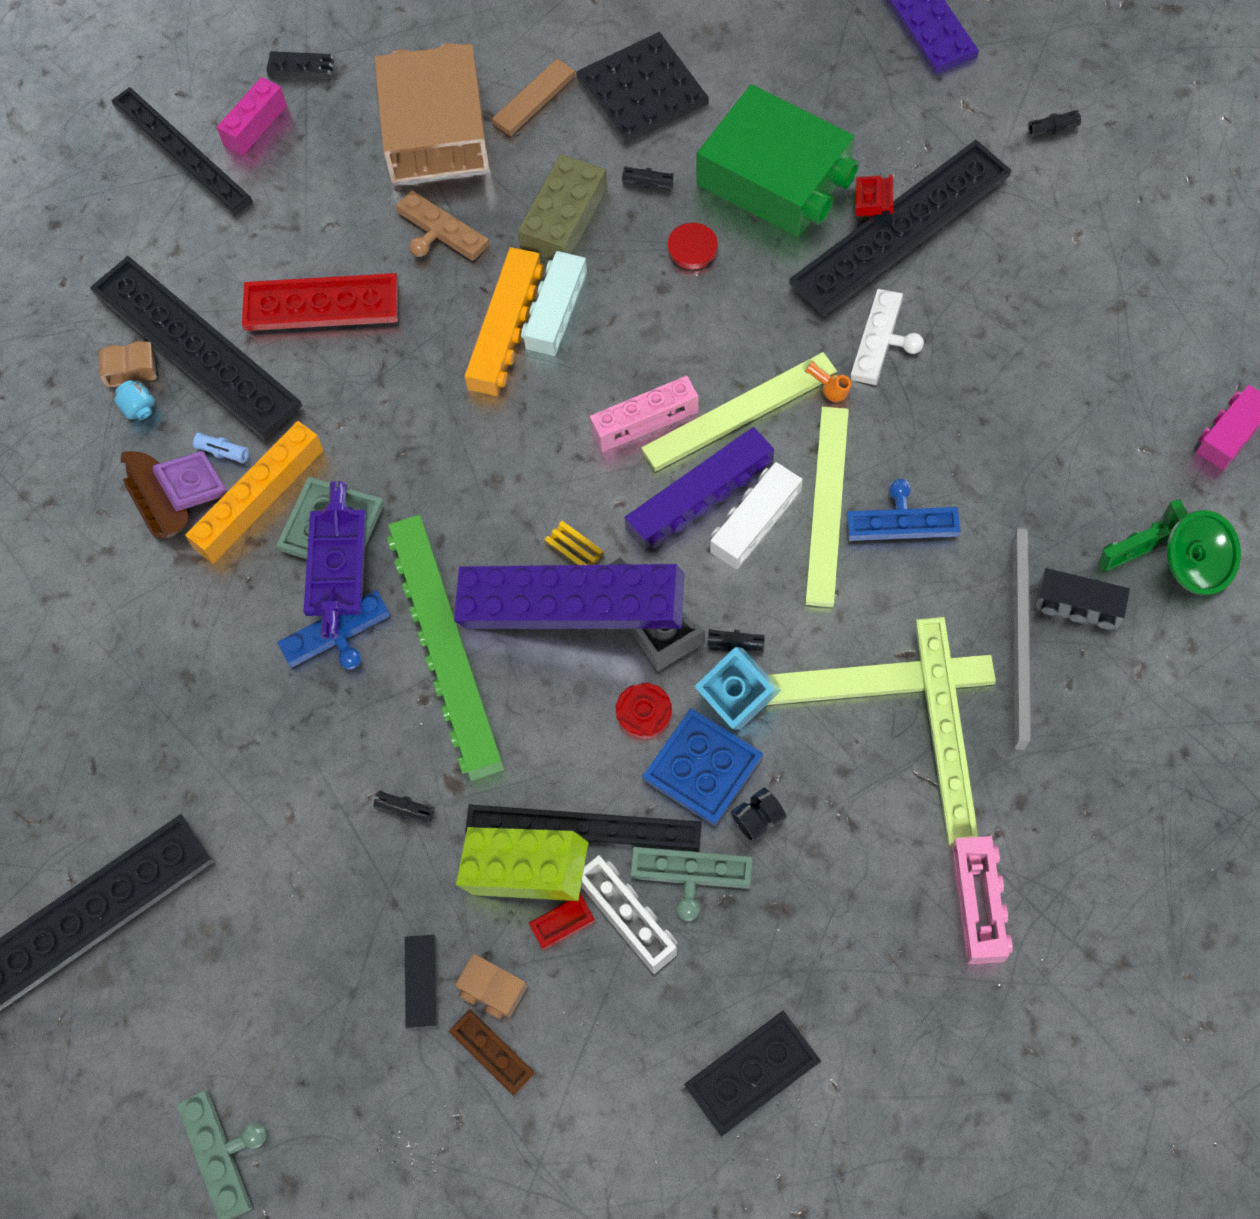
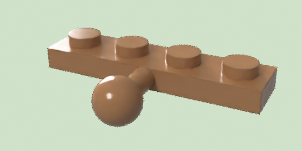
[396,191,489,261]

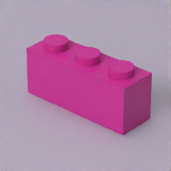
[216,77,287,156]
[1196,385,1260,471]

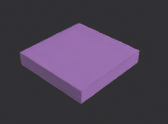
[153,451,227,512]

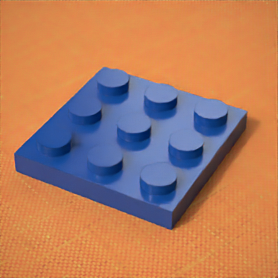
[642,708,763,827]

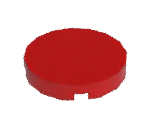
[667,222,718,270]
[616,683,672,739]

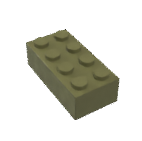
[518,154,607,260]

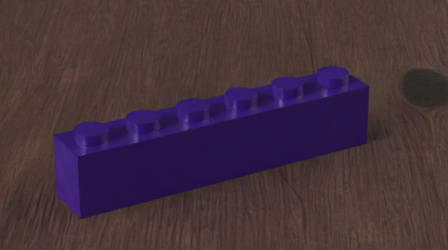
[625,427,774,552]

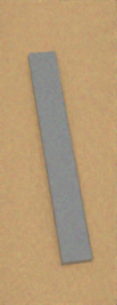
[1012,528,1031,750]

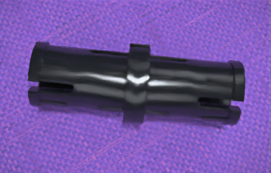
[1028,110,1081,137]
[622,166,674,190]
[707,629,765,653]
[373,790,435,825]

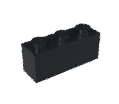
[1034,568,1130,630]

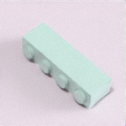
[521,251,587,356]

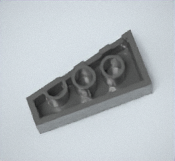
[608,558,705,672]

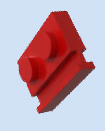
[856,174,894,216]

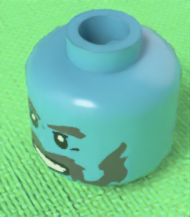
[114,380,155,421]

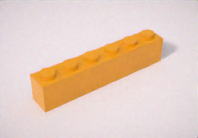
[464,247,544,396]
[185,421,324,564]

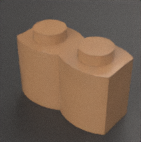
[98,341,157,387]
[455,954,528,1020]

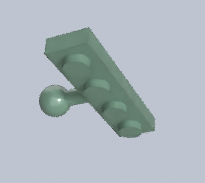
[631,847,752,921]
[176,1091,266,1219]

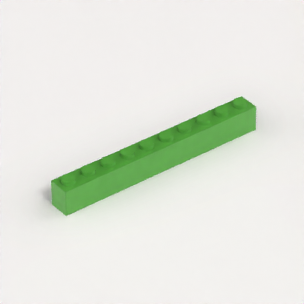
[387,515,504,781]

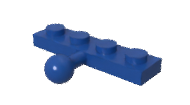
[847,479,961,541]
[277,590,391,670]

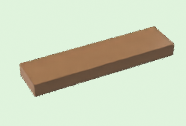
[492,59,575,136]

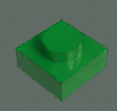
[1163,499,1188,530]

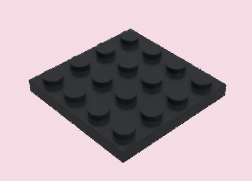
[576,32,709,145]

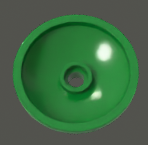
[1167,510,1241,595]

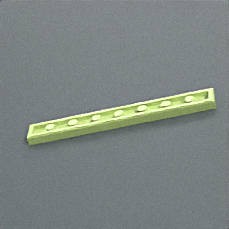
[641,352,837,472]
[805,407,849,608]
[915,617,978,846]
[767,655,996,705]

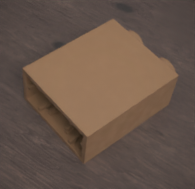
[374,43,490,183]

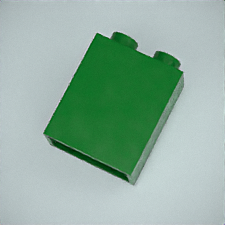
[696,84,860,238]

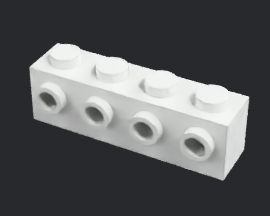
[581,855,678,974]

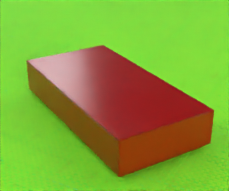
[528,894,596,951]

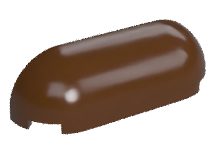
[121,451,188,539]

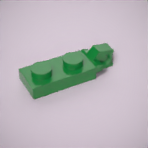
[1098,520,1172,572]

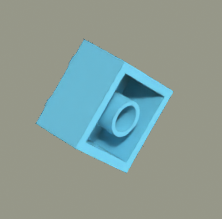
[694,647,782,730]

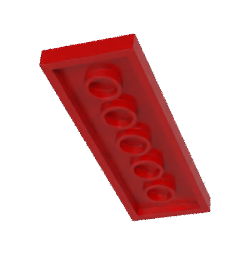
[242,273,398,331]

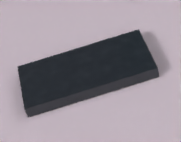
[684,1010,821,1138]

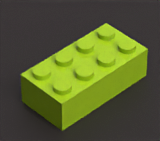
[456,827,589,901]

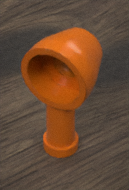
[804,361,851,403]

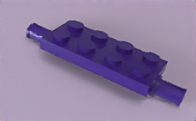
[303,481,367,639]

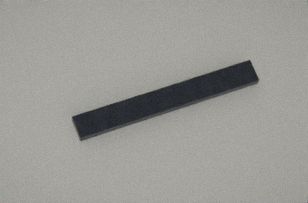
[111,87,253,217]
[465,804,702,852]

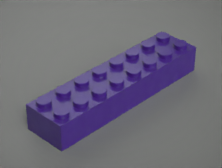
[454,564,685,629]

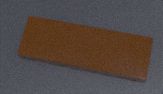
[448,1009,536,1097]

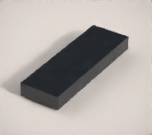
[404,935,438,1030]

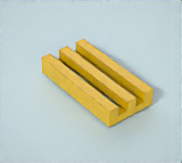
[544,521,604,565]

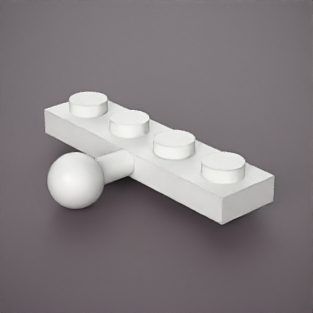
[851,289,924,385]

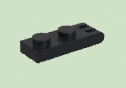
[266,51,335,79]

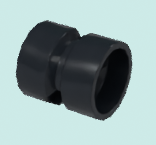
[730,788,787,843]

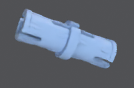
[193,432,249,464]

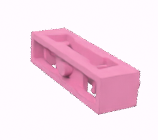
[589,375,698,453]
[952,836,1012,965]

